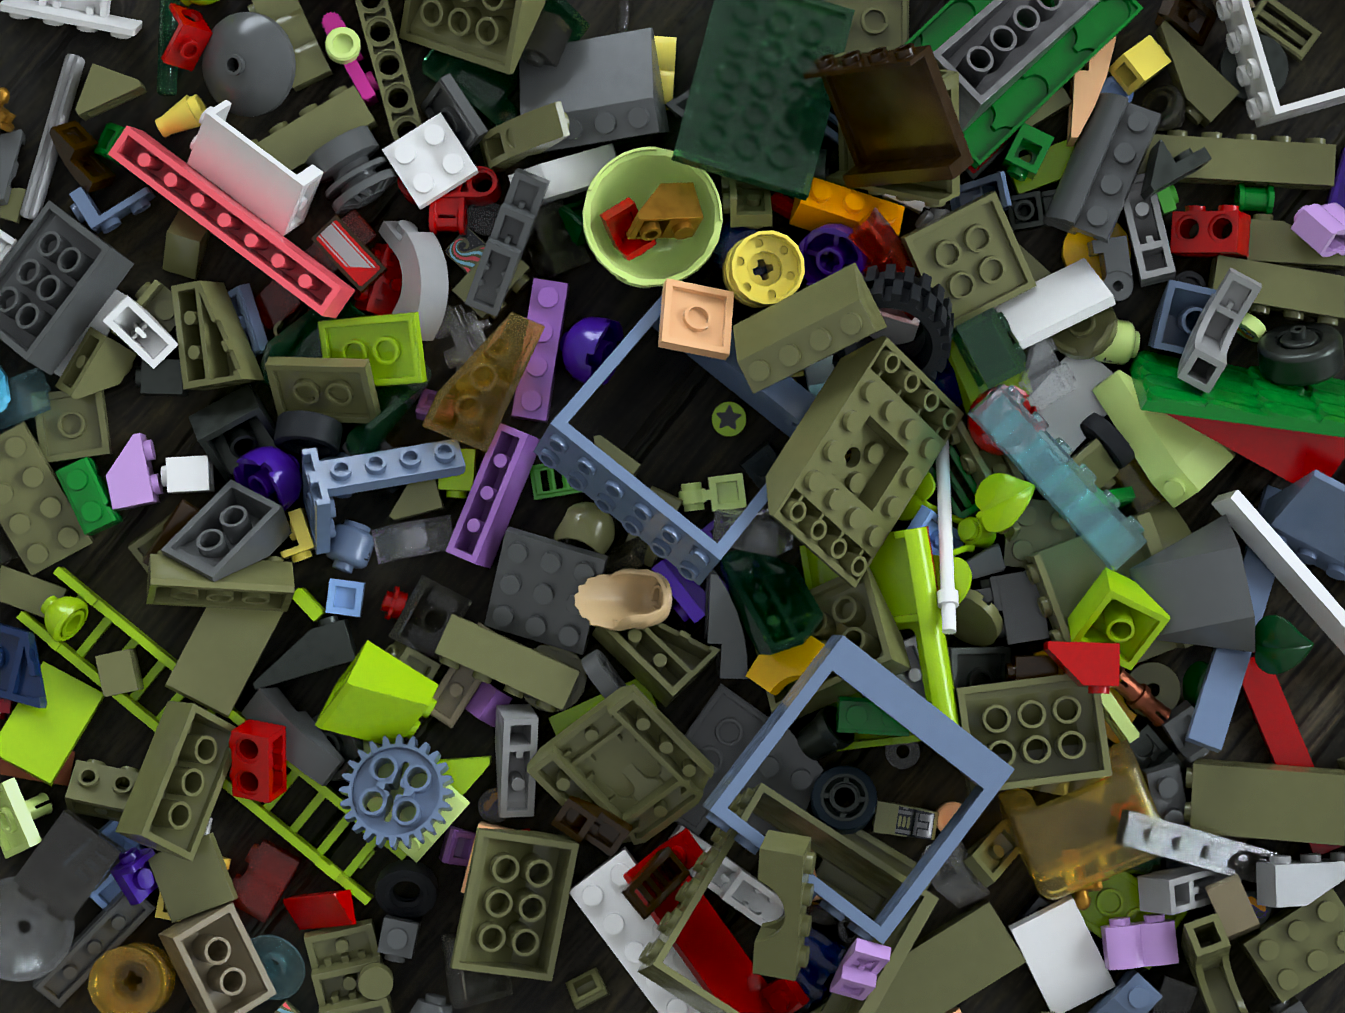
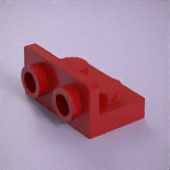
[354,243,402,315]

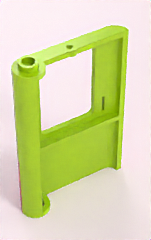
[799,526,961,751]

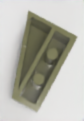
[171,280,265,390]
[592,623,720,707]

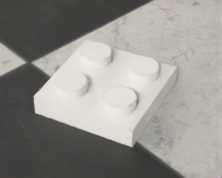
[382,112,479,210]

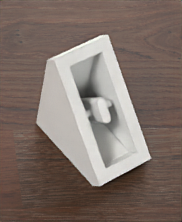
[103,295,178,369]

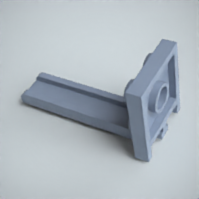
[302,438,466,555]

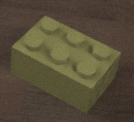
[1236,888,1345,1003]

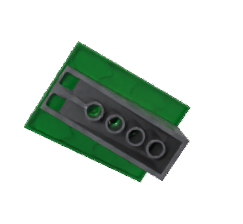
[905,0,1143,170]

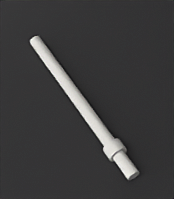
[936,439,959,634]

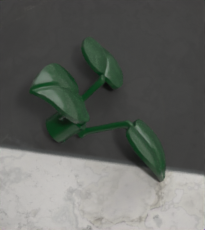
[1182,615,1314,709]

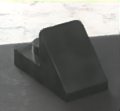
[1140,140,1212,200]

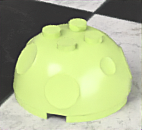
[582,146,723,288]

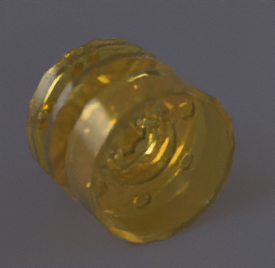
[88,942,176,1013]

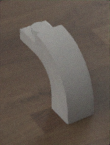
[378,220,449,341]
[1177,267,1262,393]

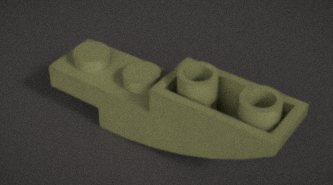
[479,101,570,174]

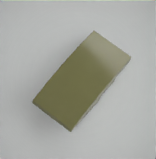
[165,590,295,718]
[304,918,394,1013]

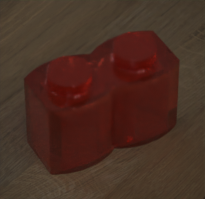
[230,839,302,923]

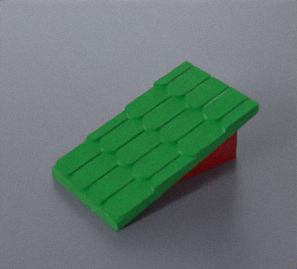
[1128,351,1345,483]

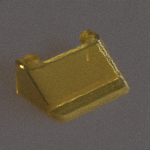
[998,740,1168,900]

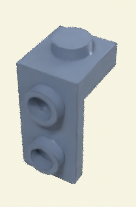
[69,187,156,234]

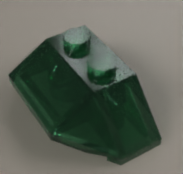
[719,545,823,655]

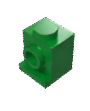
[1002,123,1055,181]

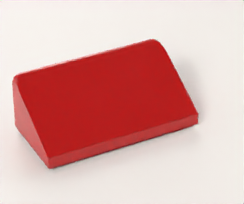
[283,889,356,930]

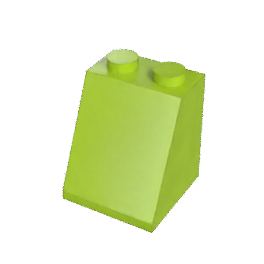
[315,640,438,744]

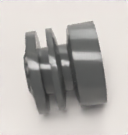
[305,125,398,215]

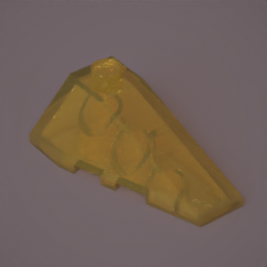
[422,312,545,453]

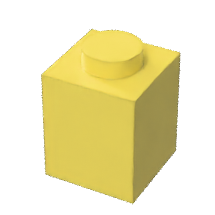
[1108,35,1172,96]

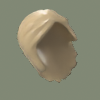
[574,568,672,631]

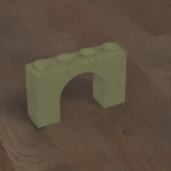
[1181,913,1259,1013]

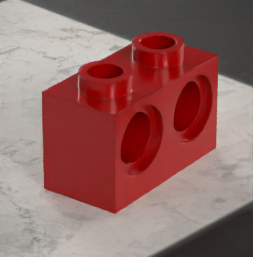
[1170,205,1251,257]
[229,719,287,803]

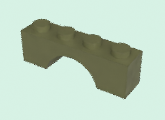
[752,830,816,981]

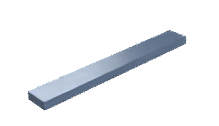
[1185,485,1282,753]

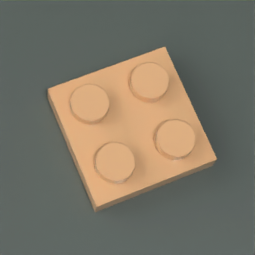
[658,278,734,360]

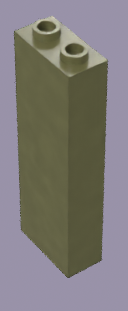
[1184,759,1345,846]
[809,898,1026,1013]

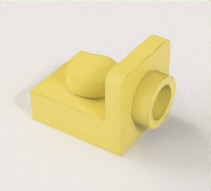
[280,508,315,563]

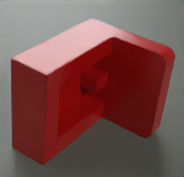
[600,197,657,261]

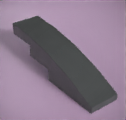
[465,168,550,317]

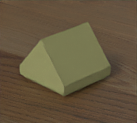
[565,967,610,1010]

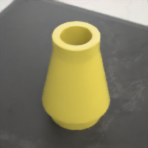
[155,94,207,138]

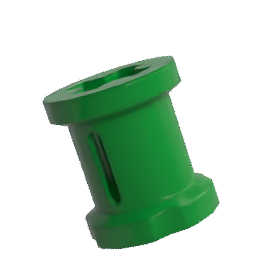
[1234,183,1275,215]

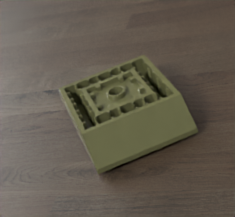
[765,336,964,588]

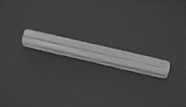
[20,54,85,221]

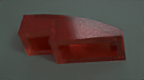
[848,207,918,320]

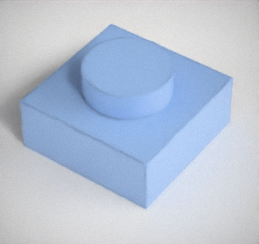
[325,578,366,617]

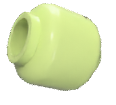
[1094,319,1140,365]

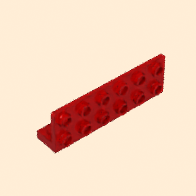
[623,828,810,1013]

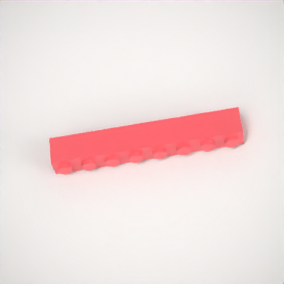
[108,126,355,319]

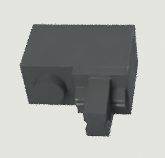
[975,571,1049,645]

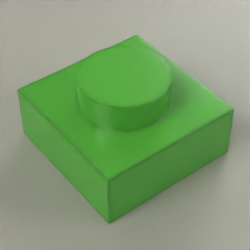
[1157,185,1179,217]

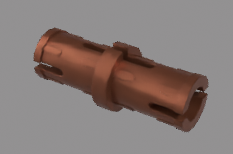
[1114,666,1171,726]

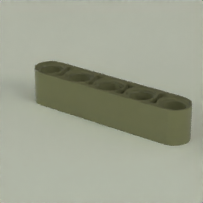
[355,0,423,141]

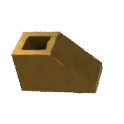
[626,182,704,241]

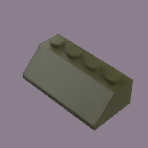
[733,263,887,394]
[146,550,295,612]
[115,701,236,862]

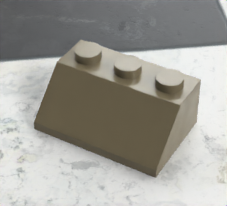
[158,902,277,1013]

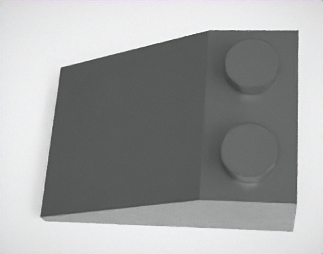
[161,480,292,582]

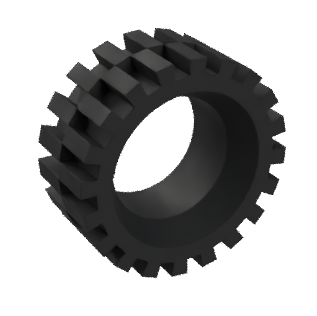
[832,264,954,382]

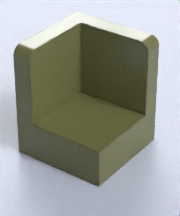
[95,649,144,697]

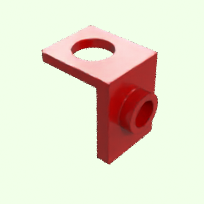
[161,3,213,71]

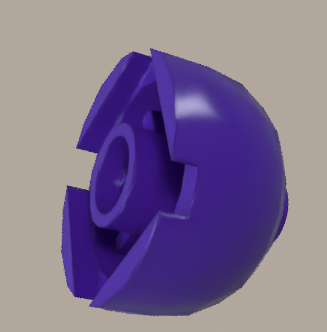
[799,223,868,286]
[560,317,624,385]
[233,446,302,512]

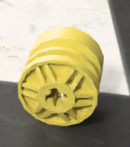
[722,230,805,308]

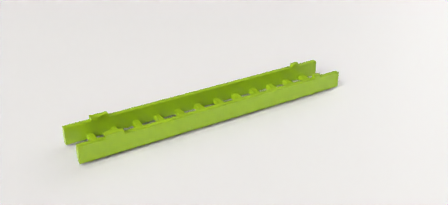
[16,566,407,905]

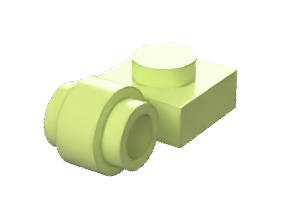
[678,473,747,512]

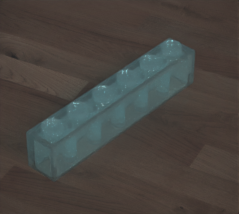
[967,384,1148,570]

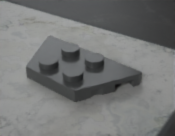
[739,712,824,835]

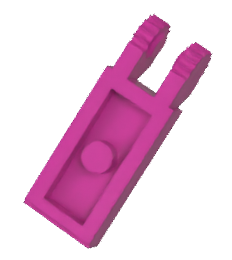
[321,11,379,107]

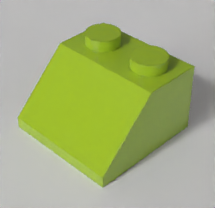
[1067,567,1170,671]

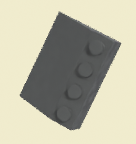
[519,28,669,153]
[0,200,134,375]

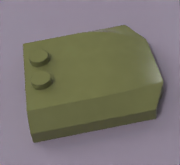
[527,684,714,845]

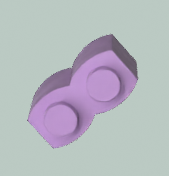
[1291,203,1345,257]
[1101,913,1179,970]

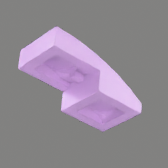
[829,938,891,1001]

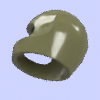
[553,502,615,555]

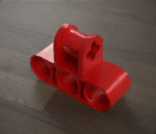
[397,166,502,235]

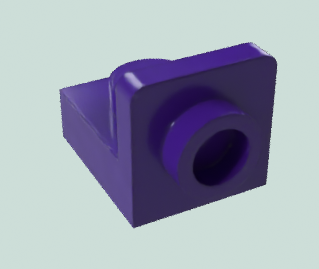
[110,847,158,905]

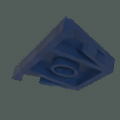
[0,623,47,708]

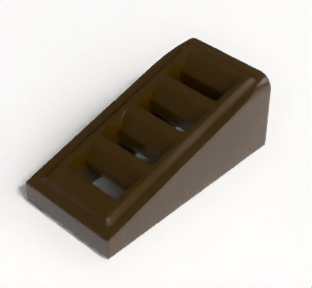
[621,846,691,920]

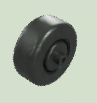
[1257,322,1344,387]

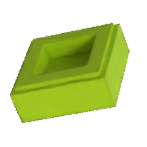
[292,588,326,621]

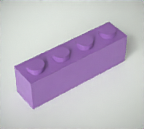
[511,278,569,424]
[446,422,541,568]

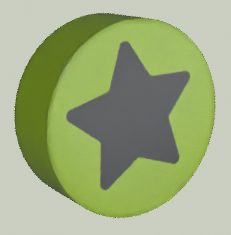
[712,402,746,437]

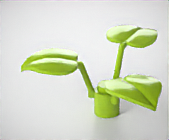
[899,471,1036,604]

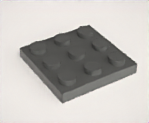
[484,526,609,655]

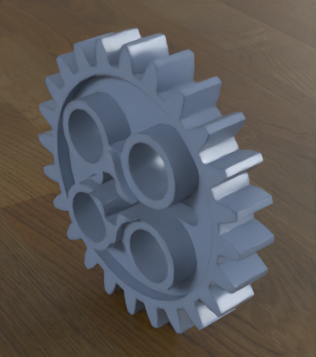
[339,734,455,851]

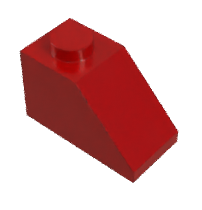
[1044,641,1120,694]

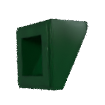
[558,200,587,246]

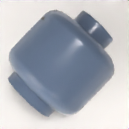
[325,520,376,574]

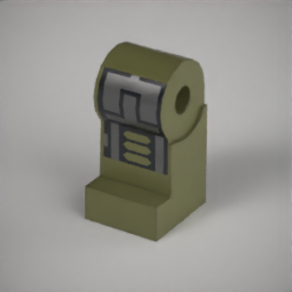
[870,799,939,840]

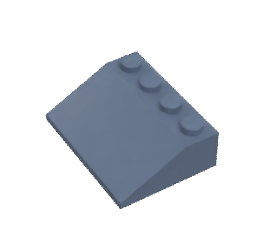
[1262,470,1345,581]

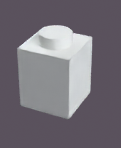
[161,455,215,494]

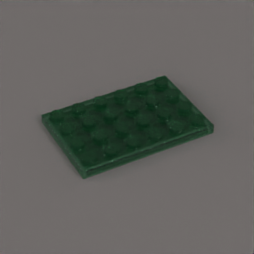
[671,0,855,201]

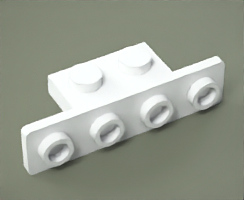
[0,0,143,39]

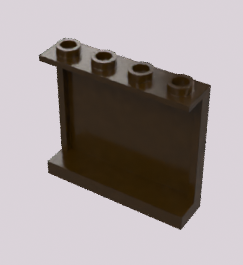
[803,43,974,188]

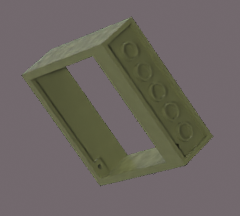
[637,782,939,1013]

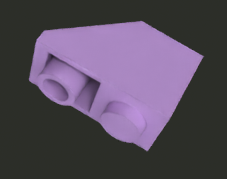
[106,433,163,511]

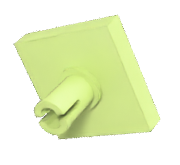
[0,778,53,859]

